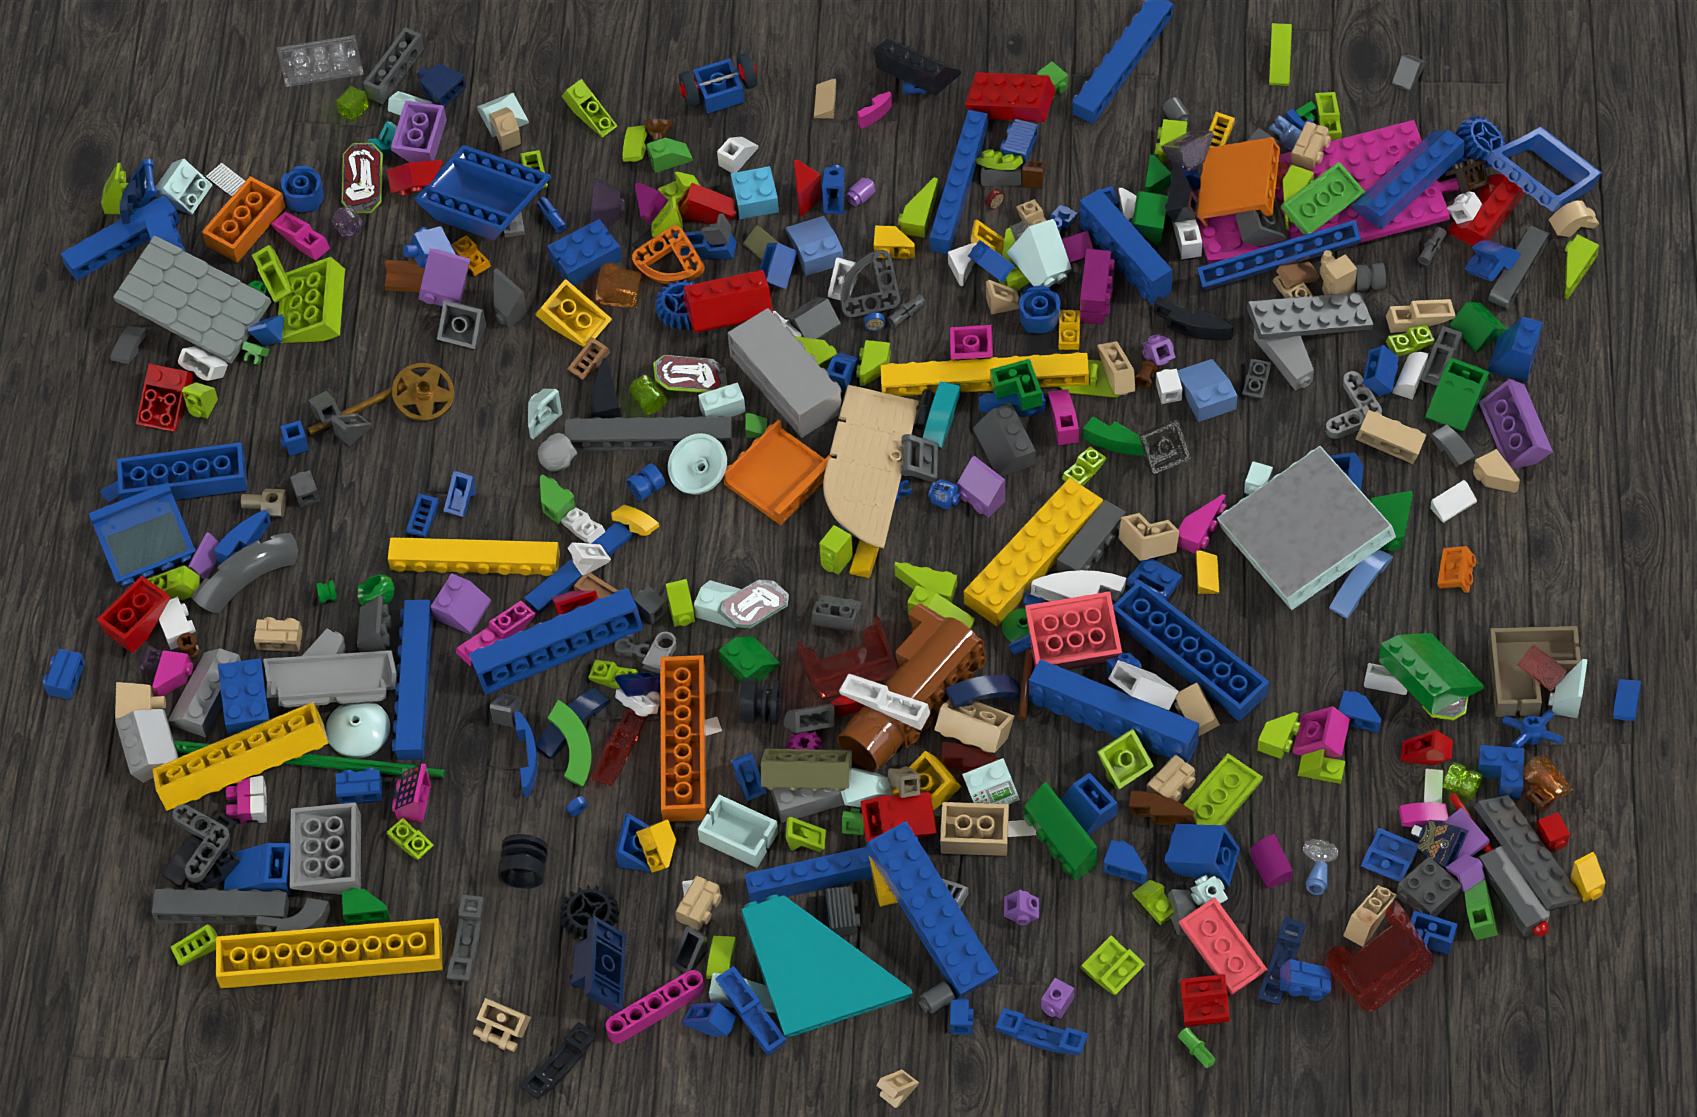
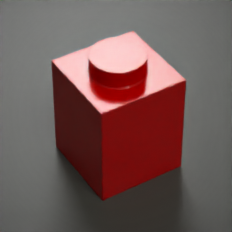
[1536,812,1570,851]

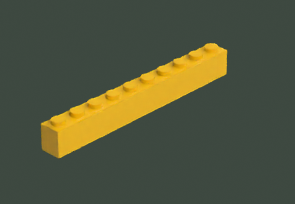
[881,352,1089,396]

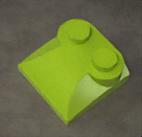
[1097,729,1154,789]

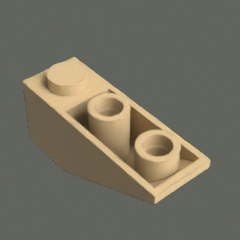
[1344,885,1398,947]

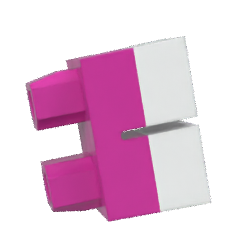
[226,776,267,824]

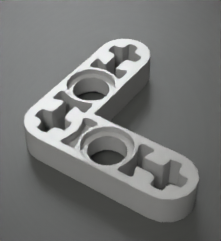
[1326,371,1382,439]

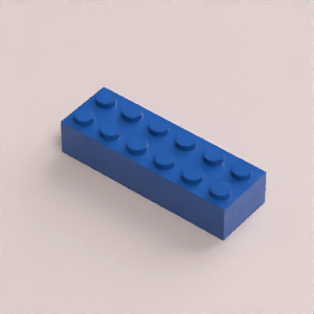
[1079,189,1172,305]
[117,442,248,500]

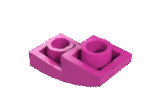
[857,91,892,129]
[1399,802,1449,827]

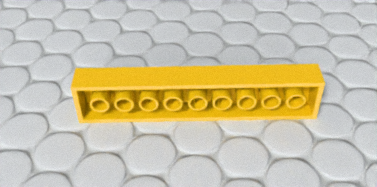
[216,918,443,988]

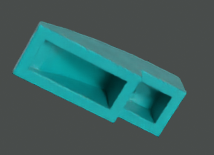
[923,381,960,450]

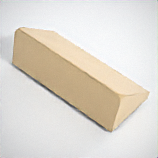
[814,79,836,119]

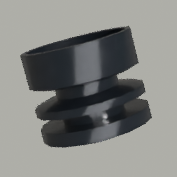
[739,677,783,725]
[498,834,548,889]

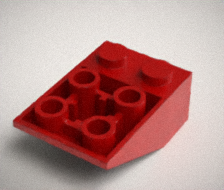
[136,364,195,432]
[860,792,937,843]

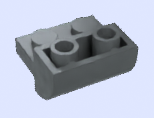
[812,595,862,632]

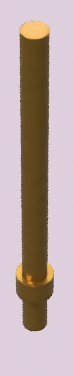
[308,374,419,436]

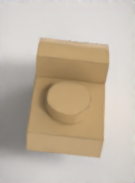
[1549,200,1599,237]

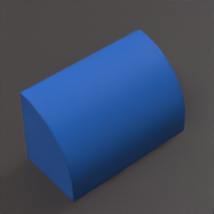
[759,243,797,289]

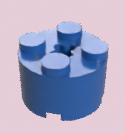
[281,166,324,212]
[1019,286,1060,334]

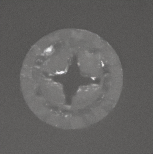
[1303,839,1339,862]

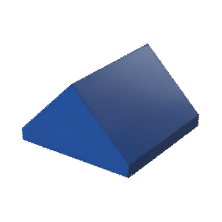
[616,813,651,872]

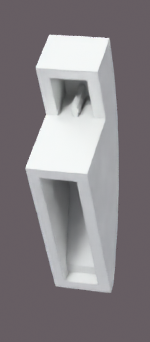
[1030,570,1126,601]

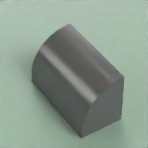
[784,704,834,733]

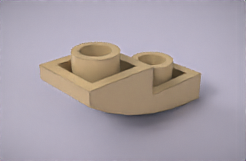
[1016,199,1047,228]
[1273,276,1313,298]

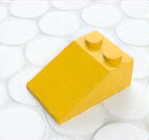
[535,279,612,347]
[891,751,962,810]

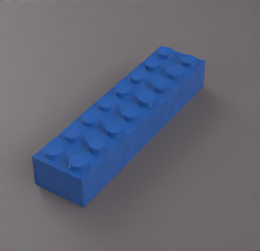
[1113,580,1269,722]
[469,588,643,695]
[1029,659,1199,763]
[866,821,999,999]

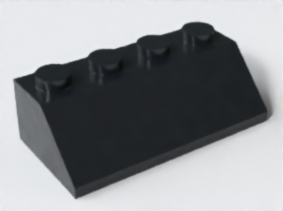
[874,39,962,96]

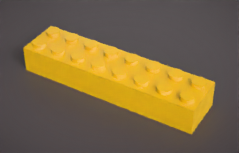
[964,478,1103,627]
[152,702,329,811]

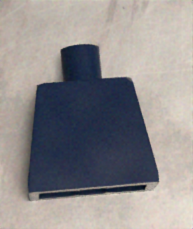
[417,64,467,108]

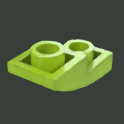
[623,125,648,162]
[976,149,1023,170]
[1386,325,1435,356]
[1062,447,1106,486]
[588,660,639,689]
[387,818,434,861]
[706,936,736,979]

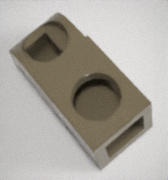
[888,766,920,798]

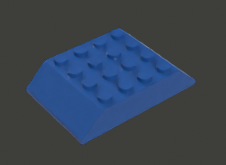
[414,145,551,241]

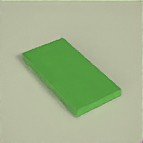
[1280,162,1365,235]

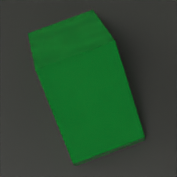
[1145,155,1171,194]

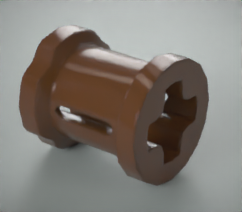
[1134,361,1158,388]
[177,633,199,659]
[1525,784,1554,813]

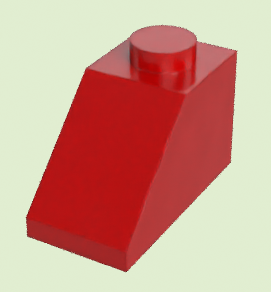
[1401,730,1453,765]

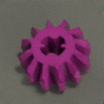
[786,731,823,750]

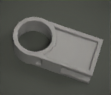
[642,632,677,675]

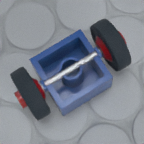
[679,53,757,114]

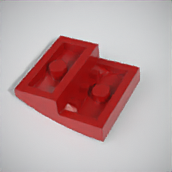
[1180,974,1230,1027]

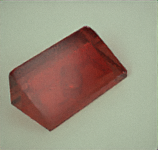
[1517,645,1566,691]

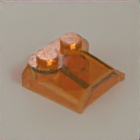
[596,263,643,308]
[1523,755,1574,799]

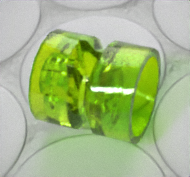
[629,375,667,414]
[1442,762,1483,800]

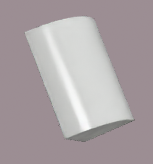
[1393,352,1428,400]

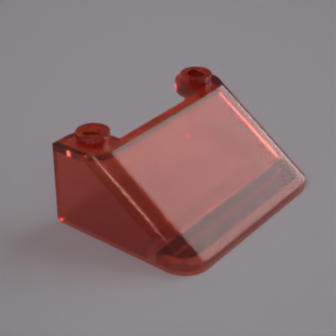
[796,616,897,699]
[1324,900,1433,1011]

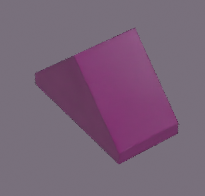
[635,183,668,225]

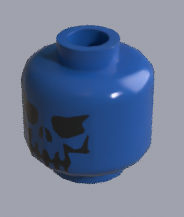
[928,479,961,510]

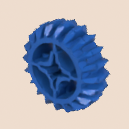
[1456,115,1506,168]
[655,279,695,331]

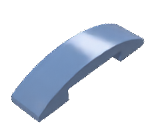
[1329,549,1393,619]

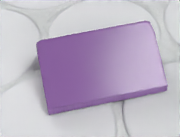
[189,533,219,581]

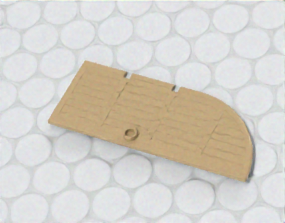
[823,385,919,548]

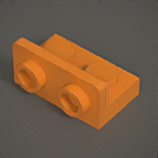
[1437,546,1476,593]

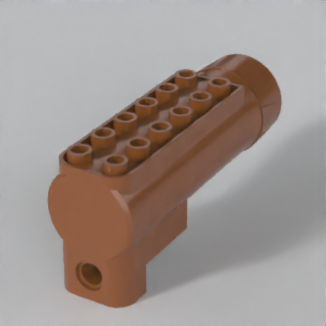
[837,603,986,772]

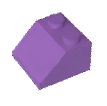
[957,456,1005,518]
[431,573,491,635]

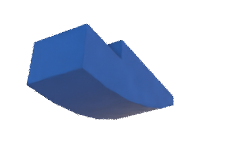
[671,231,737,259]
[214,510,271,563]

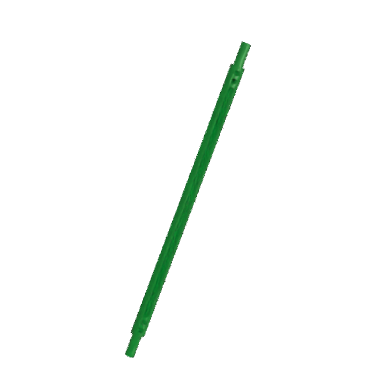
[173,740,445,778]

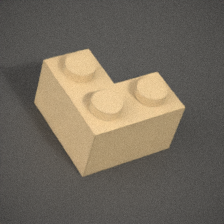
[1118,513,1179,561]

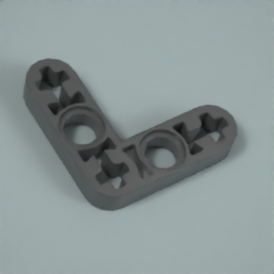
[173,804,230,882]

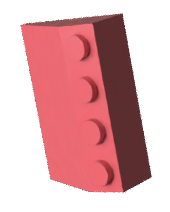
[1025,591,1122,669]

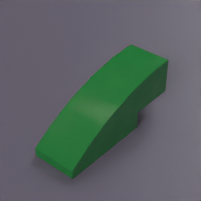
[1083,417,1149,456]

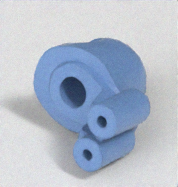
[1269,115,1301,151]

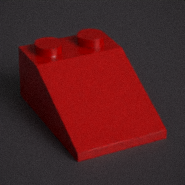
[97,576,171,653]

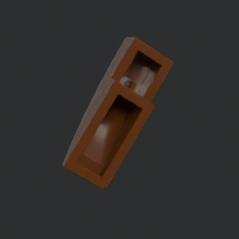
[1129,791,1197,825]

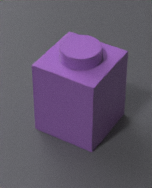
[1446,854,1485,892]

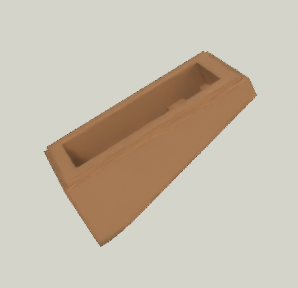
[567,337,610,381]

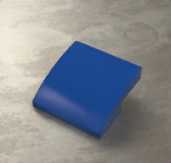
[1361,828,1419,882]

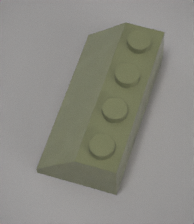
[761,749,852,791]

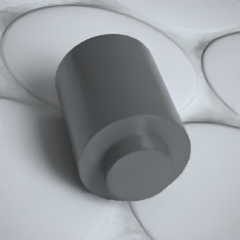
[1162,97,1191,126]
[919,981,955,1014]

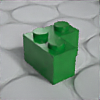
[990,359,1042,411]

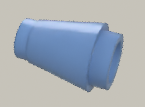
[1306,861,1328,895]

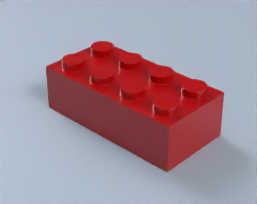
[965,72,1056,122]

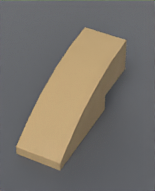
[1386,299,1455,333]

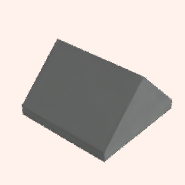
[784,297,841,339]
[437,300,486,349]

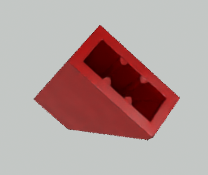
[678,183,737,224]

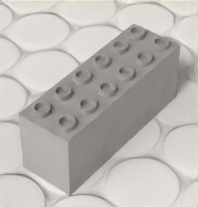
[728,308,842,438]

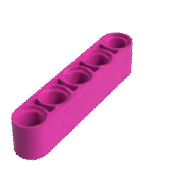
[606,970,704,1043]

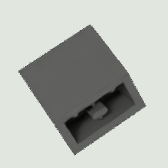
[357,596,391,653]

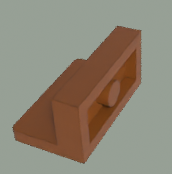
[384,260,425,292]

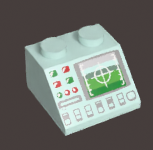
[962,758,1020,804]

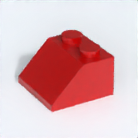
[387,160,443,196]

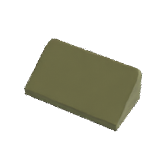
[743,225,780,260]

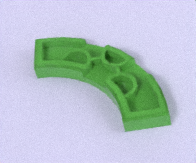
[547,700,591,788]

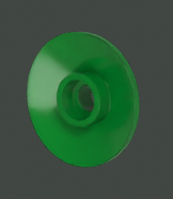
[1002,608,1029,643]

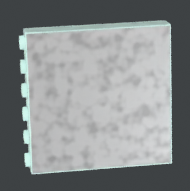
[1217,446,1396,610]

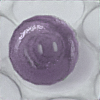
[332,207,362,237]

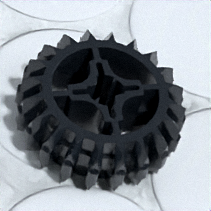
[560,884,620,941]

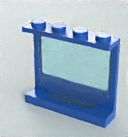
[89,483,196,587]

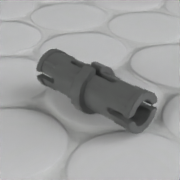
[1418,227,1447,266]
[887,294,926,328]

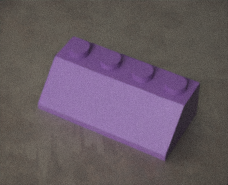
[1479,379,1553,470]

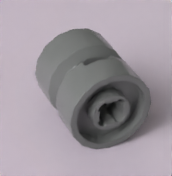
[1354,262,1386,291]

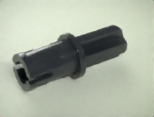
[914,389,934,430]

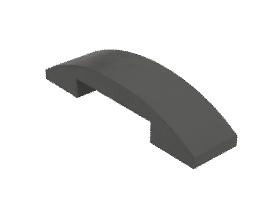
[447,895,484,981]

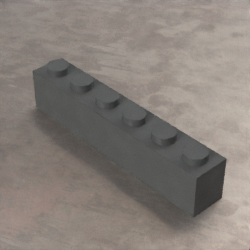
[152,887,290,925]

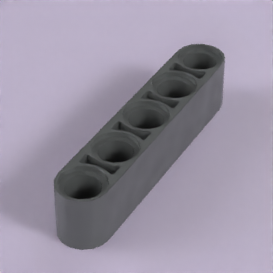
[1488,226,1550,309]

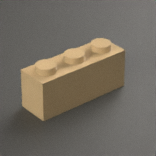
[1356,410,1426,464]

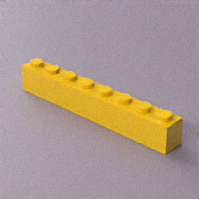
[388,538,560,576]

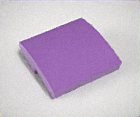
[1443,808,1490,860]

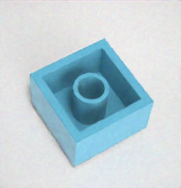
[731,166,779,219]

